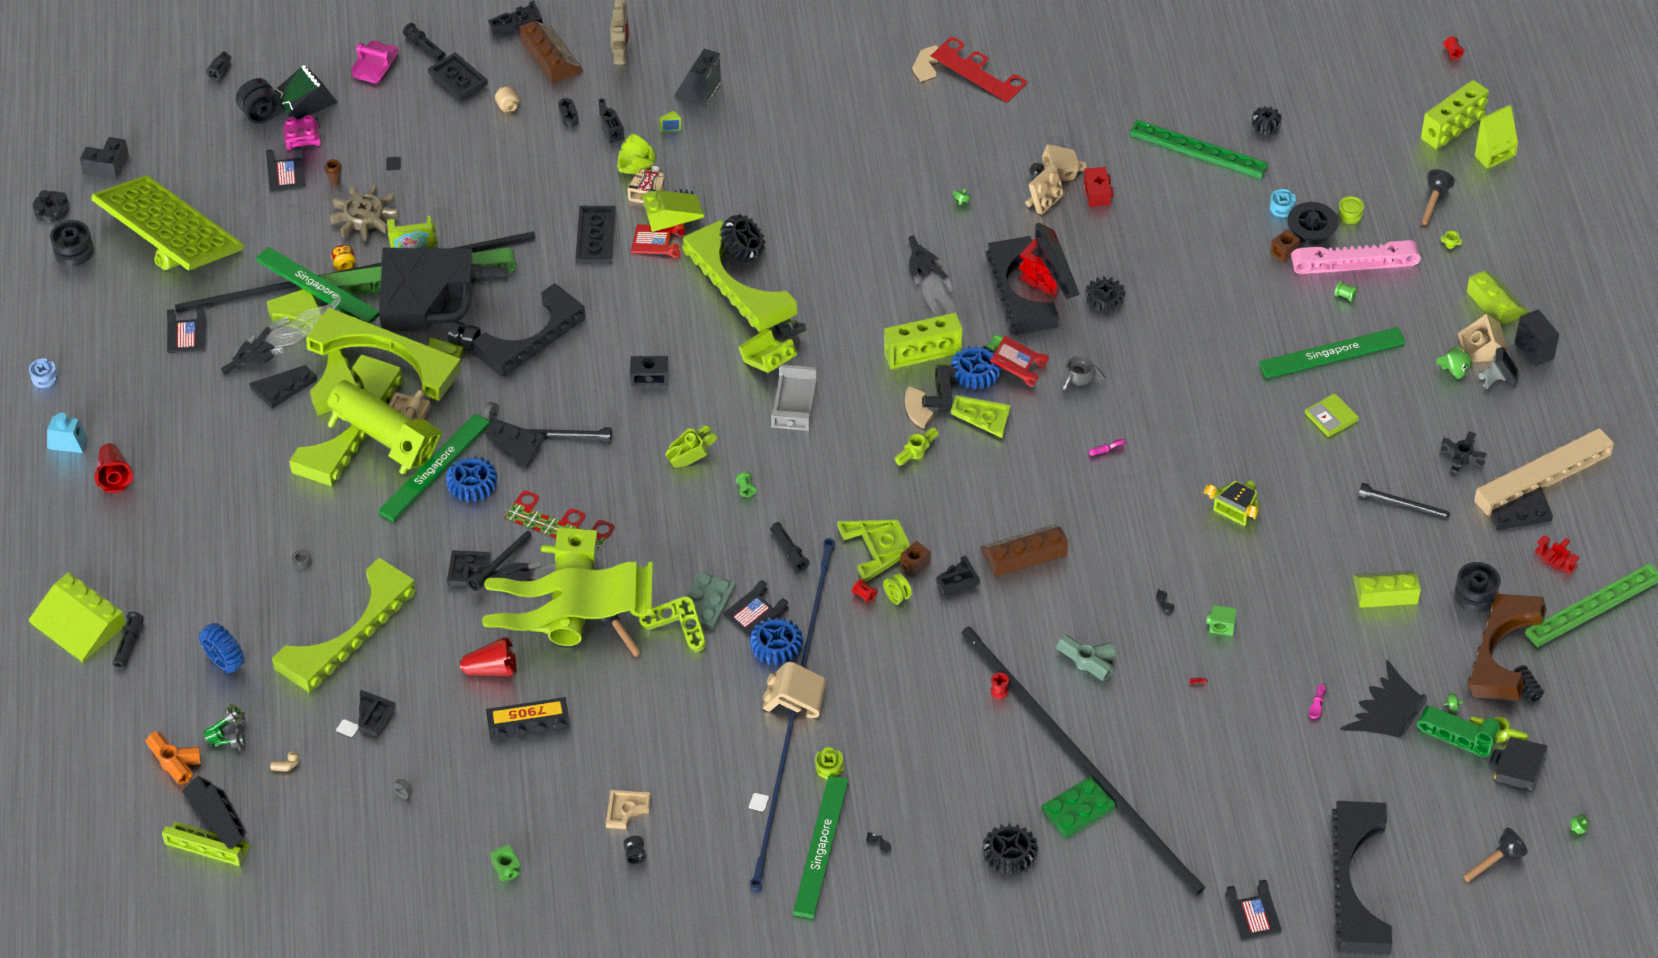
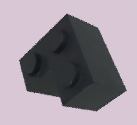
[80,137,129,180]

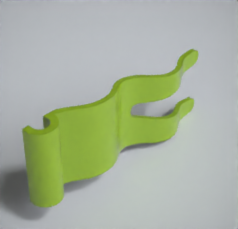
[482,562,653,631]

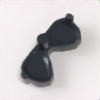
[1156,589,1175,613]
[866,832,892,854]

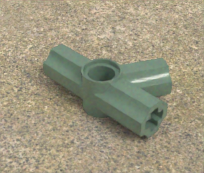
[1056,634,1116,681]

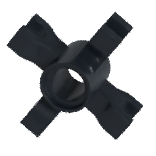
[1440,431,1487,474]

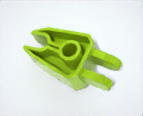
[665,425,718,468]

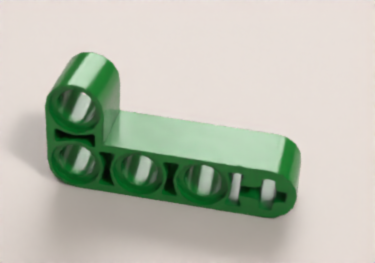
[1417,706,1501,757]

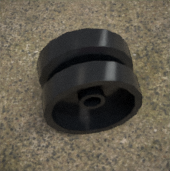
[235,78,282,124]
[50,220,94,266]
[1454,562,1501,613]

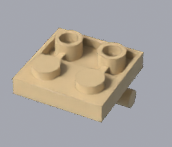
[1025,164,1065,215]
[389,390,431,421]

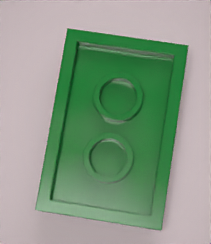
[1041,776,1115,838]

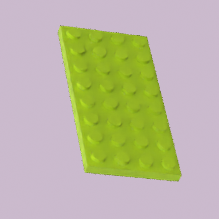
[91,175,244,271]

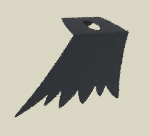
[1340,660,1427,738]

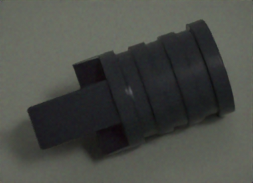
[206,51,232,81]

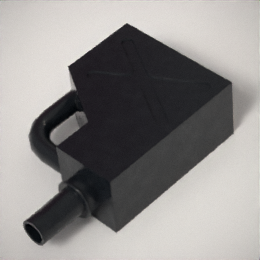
[379,247,508,331]

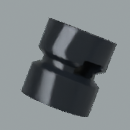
[448,321,481,350]

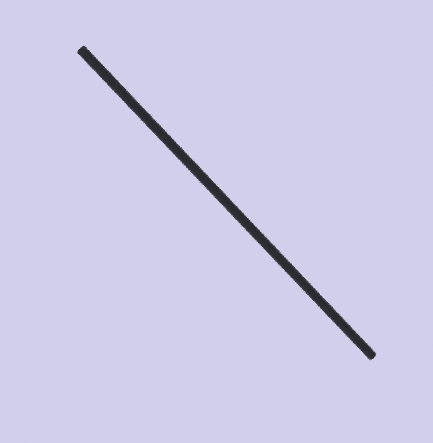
[175,231,535,312]

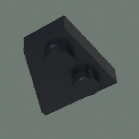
[936,555,980,595]
[358,690,396,737]

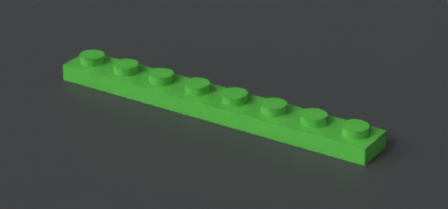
[1525,563,1658,648]

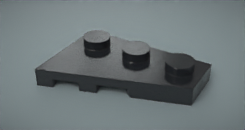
[1491,487,1553,530]

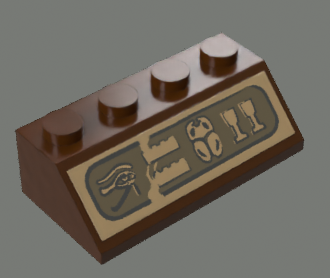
[519,21,583,84]
[980,525,1068,577]

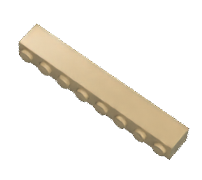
[1474,428,1614,516]

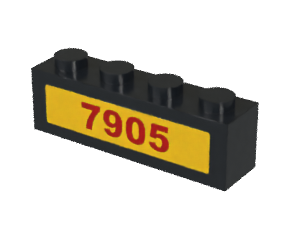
[486,697,570,740]

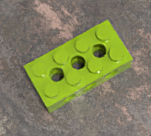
[1421,80,1489,150]
[884,313,962,369]

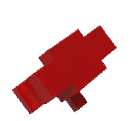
[1535,535,1580,575]

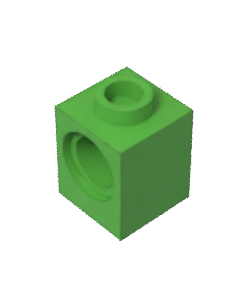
[1206,605,1237,636]
[490,844,521,882]

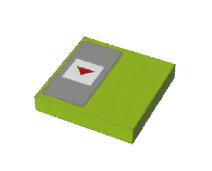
[1305,393,1359,438]

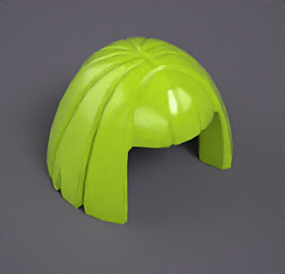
[617,134,657,174]

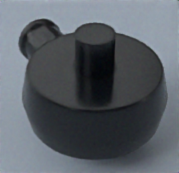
[1029,163,1045,178]

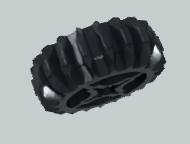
[719,214,766,263]
[982,822,1038,876]

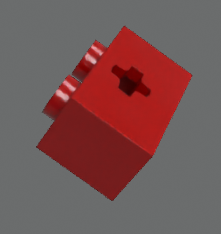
[1083,167,1114,207]

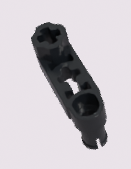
[922,364,957,410]

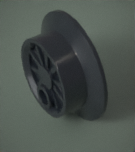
[1287,202,1339,245]

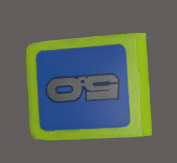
[659,110,681,132]

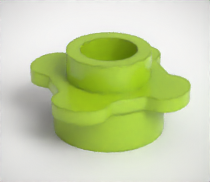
[1440,231,1462,249]

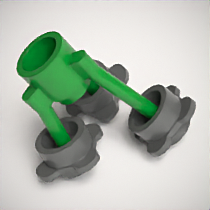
[203,703,246,751]

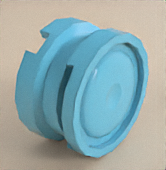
[1270,189,1296,217]

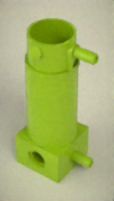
[327,380,443,475]
[530,527,597,646]

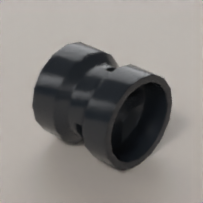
[623,836,647,865]

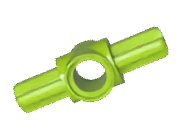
[894,427,939,466]
[1469,716,1529,743]

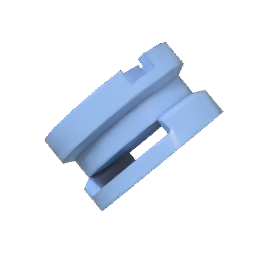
[29,358,58,388]

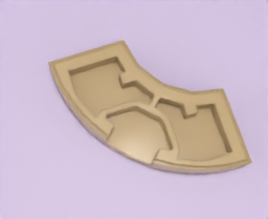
[905,386,934,429]

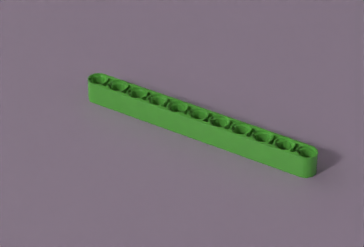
[320,248,516,295]

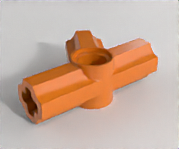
[145,731,201,785]

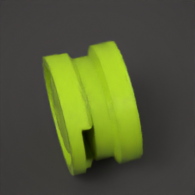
[1338,196,1364,224]
[883,573,912,604]
[815,747,844,779]

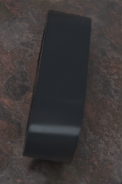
[558,98,579,127]

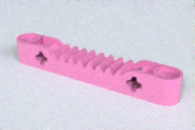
[1291,240,1421,274]

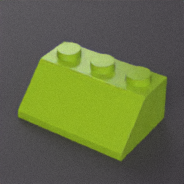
[1467,270,1530,327]
[1353,570,1421,608]

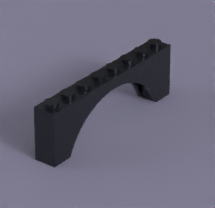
[1331,801,1392,955]

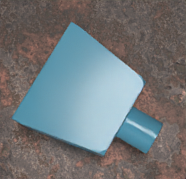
[47,413,88,453]

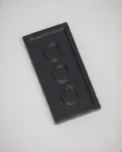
[575,206,616,263]

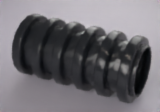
[1513,665,1544,702]

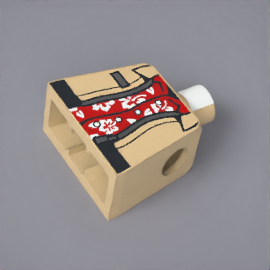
[627,166,665,203]

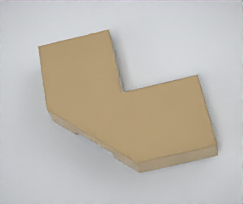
[913,45,939,82]

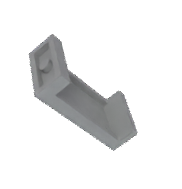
[771,365,817,431]

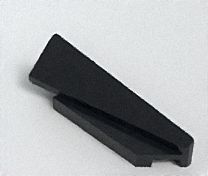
[1035,223,1080,299]
[182,775,247,849]

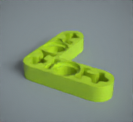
[639,597,707,652]

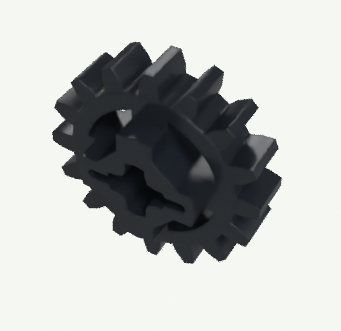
[1085,276,1126,312]

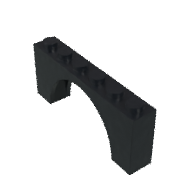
[985,236,1059,335]
[472,283,586,377]

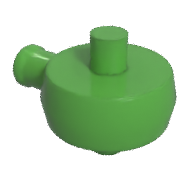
[953,188,971,205]
[1444,693,1463,713]
[1570,814,1589,834]

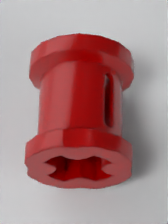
[1443,36,1464,59]
[852,579,878,604]
[991,673,1009,699]

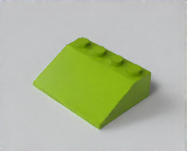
[28,572,126,662]

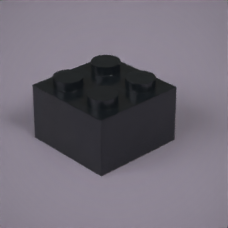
[1515,309,1560,366]

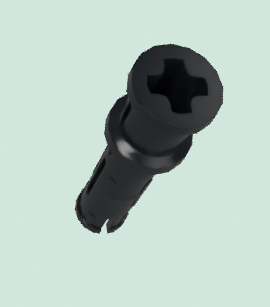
[403,23,446,62]
[770,522,810,572]
[112,611,144,669]

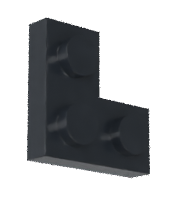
[447,550,491,587]

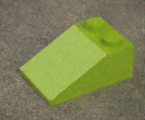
[642,190,704,232]

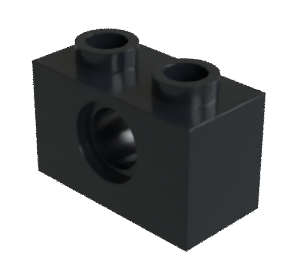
[630,356,669,385]

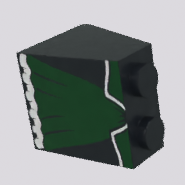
[675,49,721,106]
[274,64,338,119]

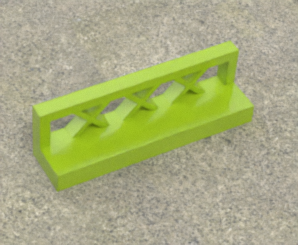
[162,821,250,866]

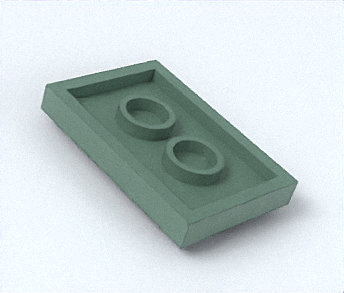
[679,571,736,631]

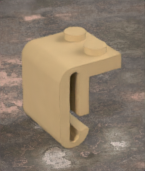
[762,662,827,718]

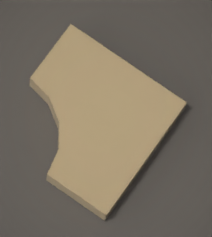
[606,790,651,829]

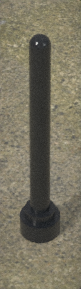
[528,427,612,443]
[1358,482,1450,518]
[467,531,532,591]

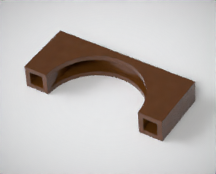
[1468,594,1547,701]

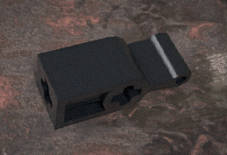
[598,98,625,143]

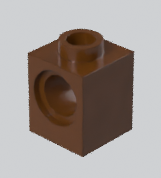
[1270,230,1300,262]
[900,541,931,576]

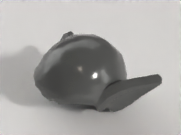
[1062,356,1106,390]

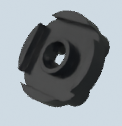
[33,190,70,222]

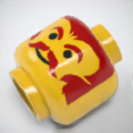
[331,245,356,271]

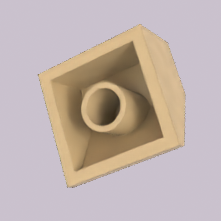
[1457,314,1508,362]

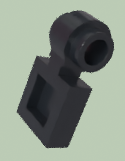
[774,319,807,337]

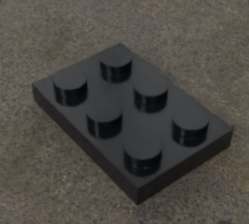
[428,52,488,101]

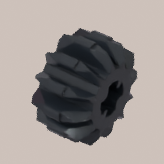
[1251,105,1282,135]

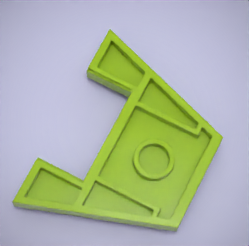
[837,520,910,583]

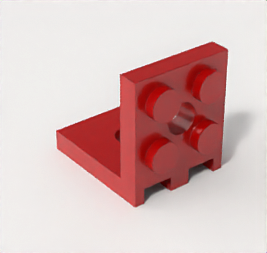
[1019,237,1060,298]

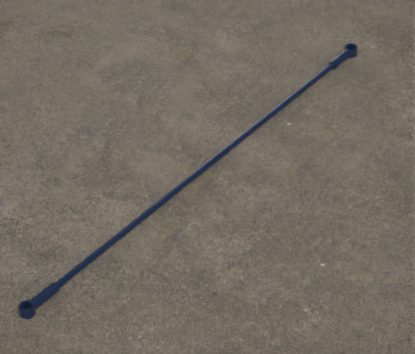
[750,538,835,892]

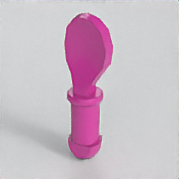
[1088,439,1126,456]
[1309,684,1326,719]

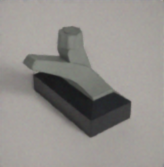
[1479,347,1518,389]

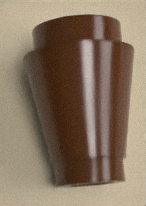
[324,159,342,186]

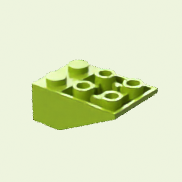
[1474,105,1518,169]

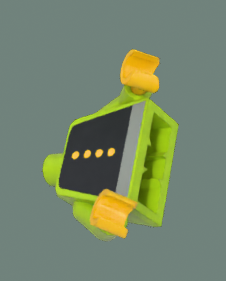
[1203,480,1261,526]

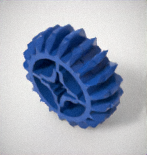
[950,345,1001,390]
[446,455,498,503]
[750,616,804,666]
[199,622,245,674]

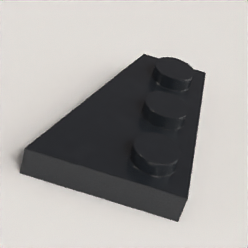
[488,0,543,35]
[249,365,317,409]
[485,418,544,470]

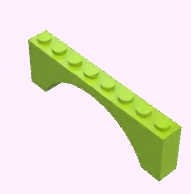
[683,220,798,332]
[266,289,361,415]
[306,307,461,401]
[289,354,404,486]
[272,558,416,693]

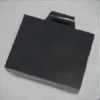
[1488,737,1547,790]

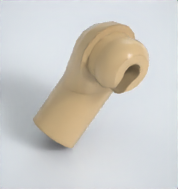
[270,752,300,772]

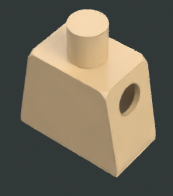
[1042,144,1086,181]

